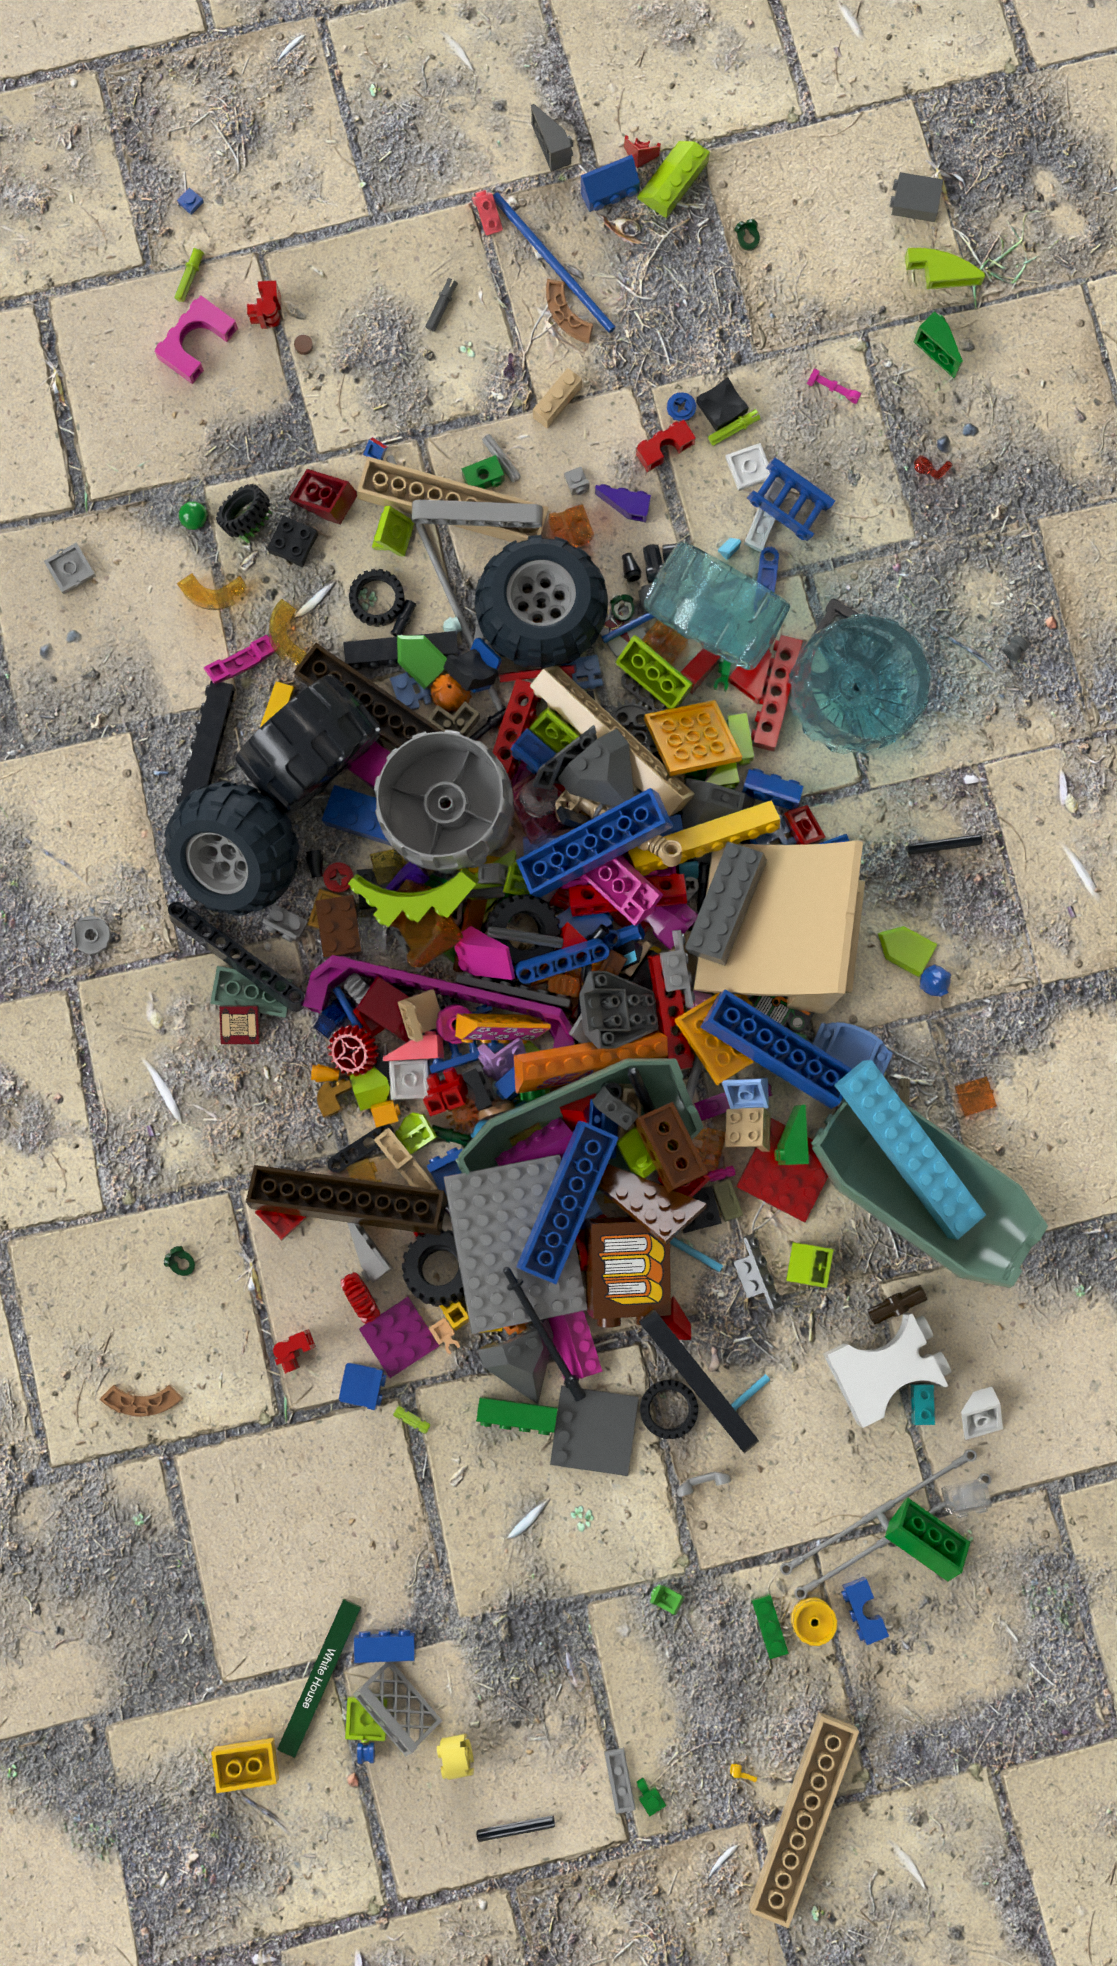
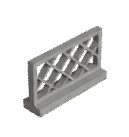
[353,1662,442,1756]

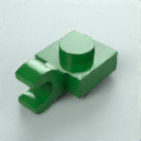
[714,656,732,692]
[636,1777,666,1817]

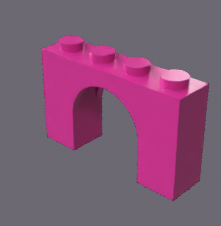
[154,295,238,384]

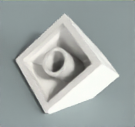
[961,1387,1003,1440]

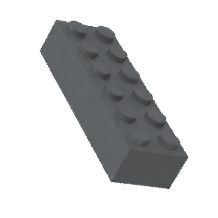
[685,842,767,966]

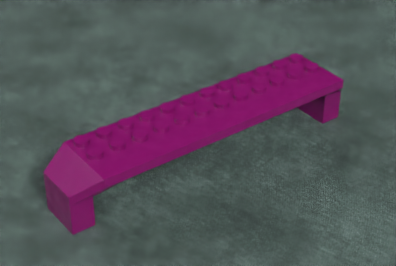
[303,955,575,1049]

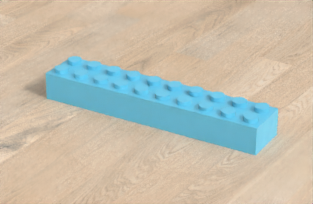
[834,1060,986,1240]

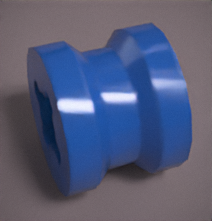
[357,1742,375,1764]

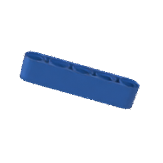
[514,938,609,984]

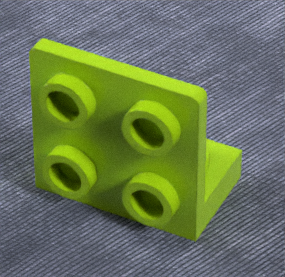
[616,1127,671,1178]

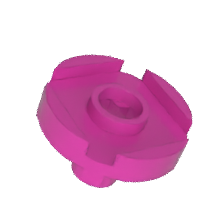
[436,1004,471,1044]

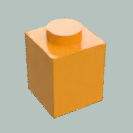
[371,1100,401,1128]

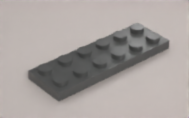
[455,973,573,1013]

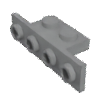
[660,930,695,1007]

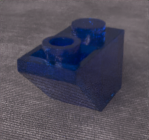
[314,998,356,1039]

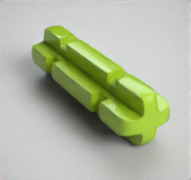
[393,1406,430,1434]

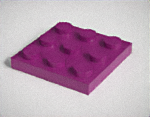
[359,1296,440,1378]

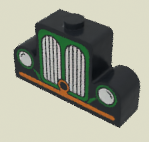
[746,995,815,1033]

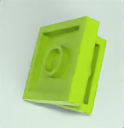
[372,506,414,556]

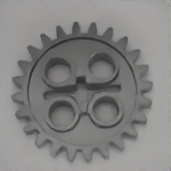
[607,699,656,752]

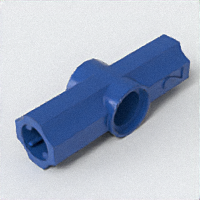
[595,923,645,952]

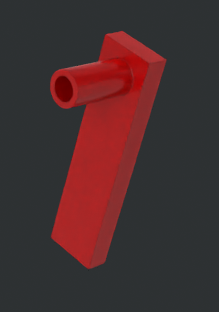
[499,664,577,683]

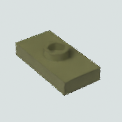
[712,1179,743,1222]

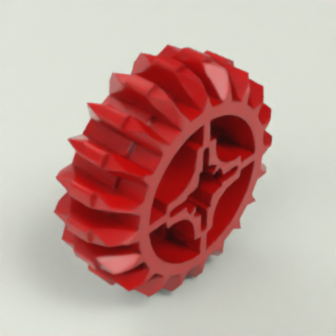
[327,1025,379,1077]
[340,1272,380,1324]

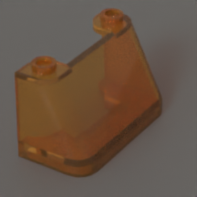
[389,879,463,968]

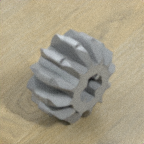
[343,973,370,1004]

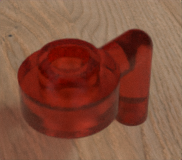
[914,455,953,480]

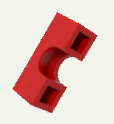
[636,420,696,472]

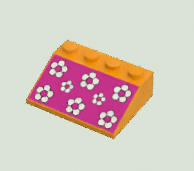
[455,1013,551,1044]

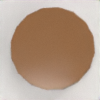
[478,1102,516,1120]

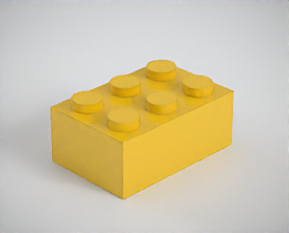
[211,1738,279,1793]

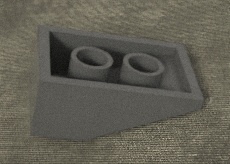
[531,104,573,172]

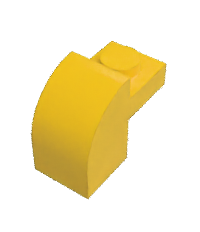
[439,1301,469,1331]

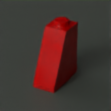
[728,642,772,704]
[680,644,722,694]

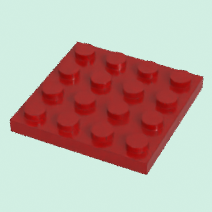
[736,1118,828,1223]

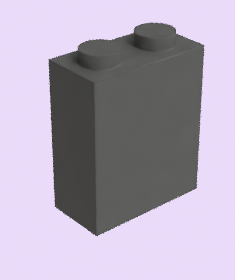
[889,172,943,222]

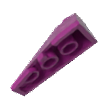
[644,904,698,950]

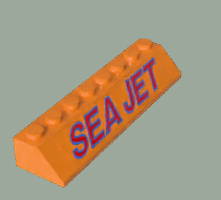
[514,1030,668,1094]

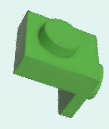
[650,1584,685,1615]

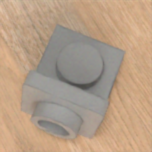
[564,467,590,495]
[478,863,508,885]

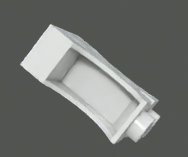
[823,1313,951,1428]

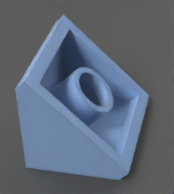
[722,1078,769,1109]

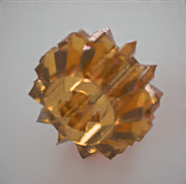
[548,974,581,997]
[446,1099,478,1131]

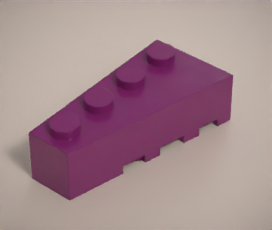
[495,1117,573,1166]

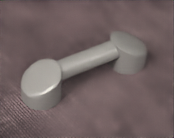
[677,1471,731,1497]

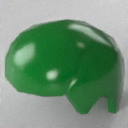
[178,501,208,530]

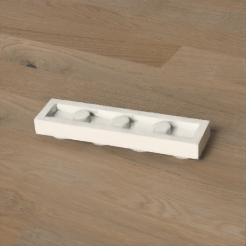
[744,478,785,552]

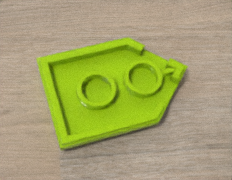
[877,926,937,977]

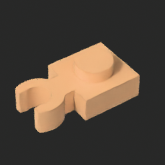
[428,1317,460,1354]

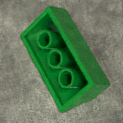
[885,1497,971,1582]

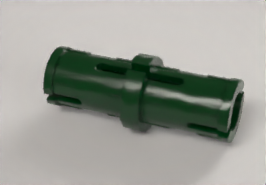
[432,1124,470,1147]

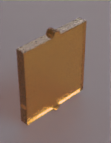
[954,1076,997,1117]

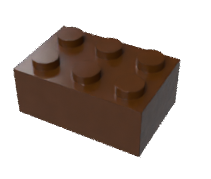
[315,895,364,960]

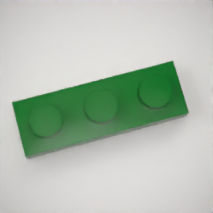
[751,1594,789,1660]

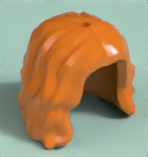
[430,674,472,712]

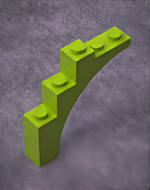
[675,713,754,814]
[348,868,480,927]

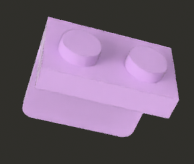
[478,1038,526,1082]

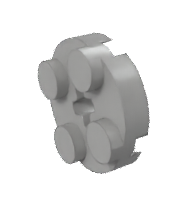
[71,916,111,955]

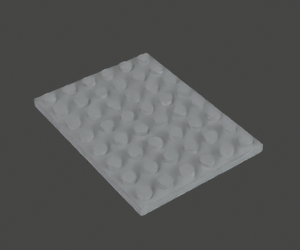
[444,1154,587,1334]

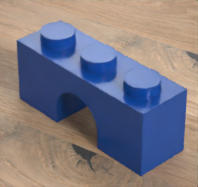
[841,1577,889,1645]

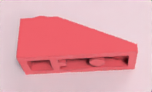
[383,1031,444,1061]

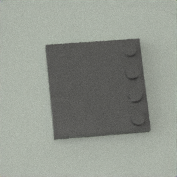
[550,1385,639,1476]

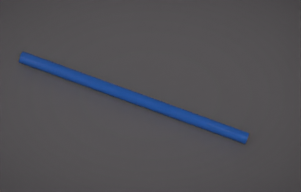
[493,192,616,333]

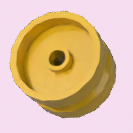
[791,1597,837,1646]

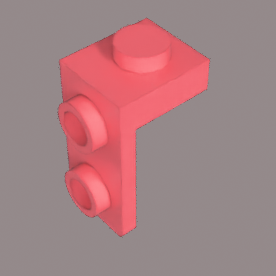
[472,190,503,236]

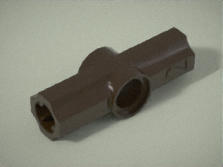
[867,1285,928,1325]

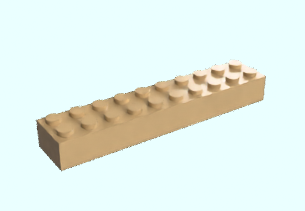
[357,456,549,543]
[530,666,695,816]
[749,1712,859,1928]

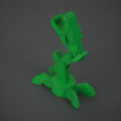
[514,1089,546,1105]

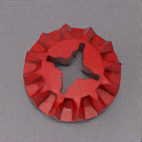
[323,862,354,893]

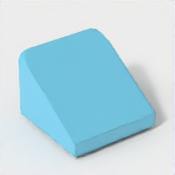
[718,538,741,560]
[678,861,699,879]

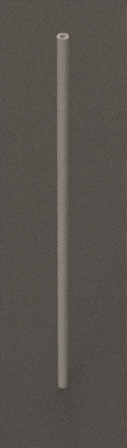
[386,455,505,713]

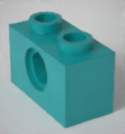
[910,1384,935,1425]

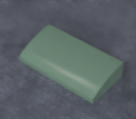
[210,966,294,1018]

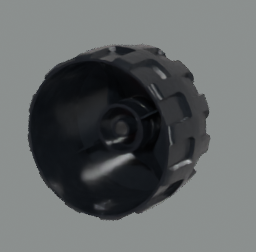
[236,674,381,816]

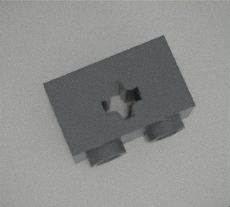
[592,1086,639,1131]

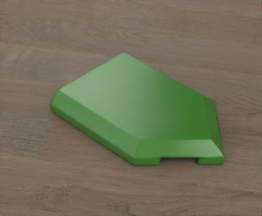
[397,635,447,690]

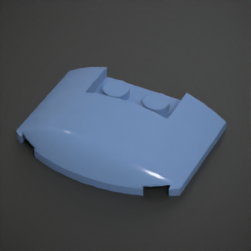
[812,1022,893,1076]

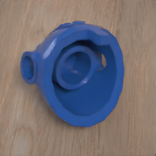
[919,964,951,997]

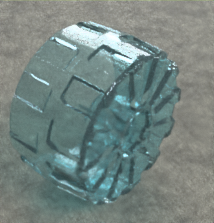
[644,541,790,670]
[788,613,932,754]

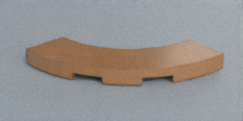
[546,279,593,344]
[99,1385,183,1417]

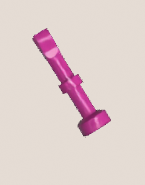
[807,368,861,404]

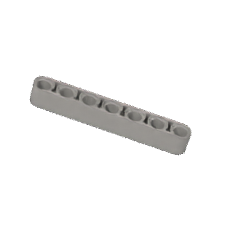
[412,500,543,528]

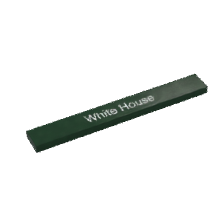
[277,1599,361,1758]

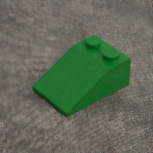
[913,311,963,378]
[775,1105,809,1165]

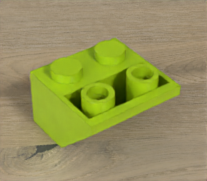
[786,1242,834,1288]

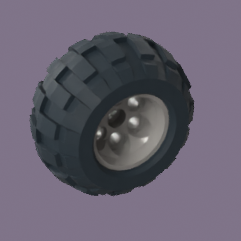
[475,535,608,669]
[164,782,299,916]

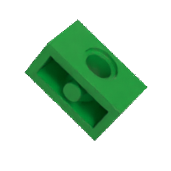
[461,455,505,489]

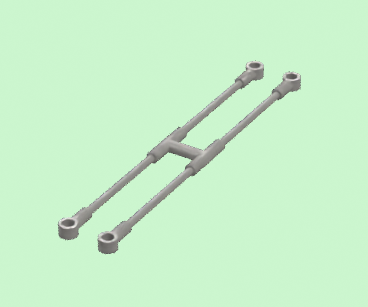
[780,1449,991,1600]

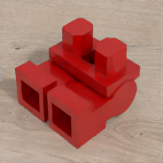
[247,280,282,329]
[423,1067,468,1117]
[273,1329,316,1374]

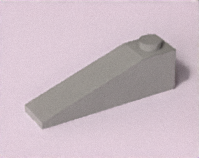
[348,1223,393,1283]

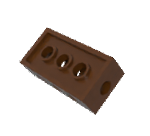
[633,1102,708,1193]

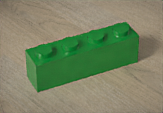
[476,1397,558,1435]

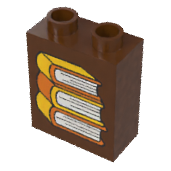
[584,1216,671,1328]

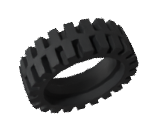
[216,484,270,537]
[349,569,405,627]
[640,1380,698,1439]

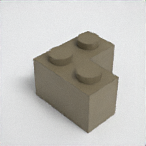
[426,702,480,737]

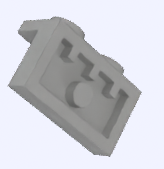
[262,904,308,943]

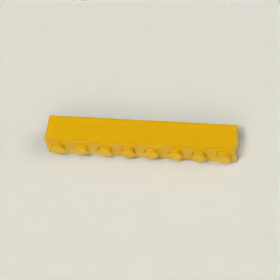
[627,800,780,876]

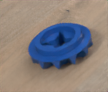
[667,392,696,421]

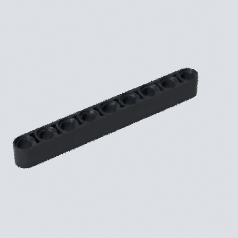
[168,901,304,1012]
[638,1309,759,1454]

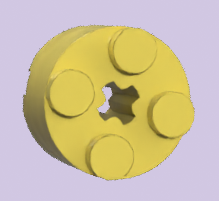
[437,1734,474,1780]

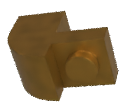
[317,1079,353,1119]

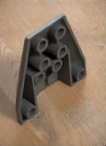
[681,778,755,865]
[579,971,659,1049]

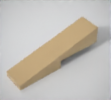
[374,1128,439,1190]

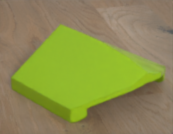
[503,861,533,896]
[350,1067,390,1111]
[395,1112,437,1154]

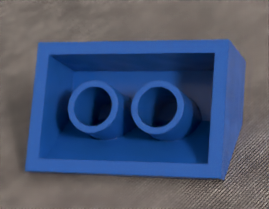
[581,154,640,212]
[742,768,803,810]

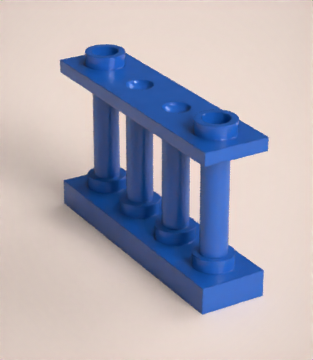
[747,457,836,541]
[422,1004,504,1074]

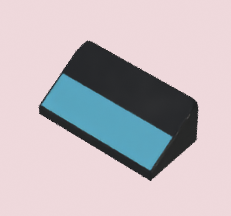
[613,940,643,971]

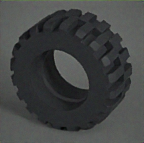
[484,894,561,968]
[402,1229,465,1307]

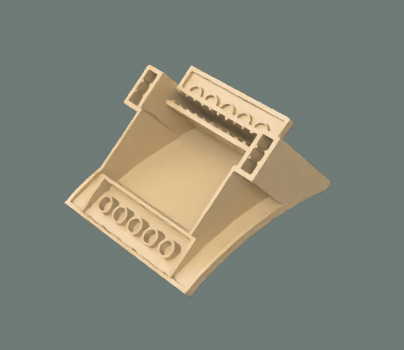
[693,841,865,1014]

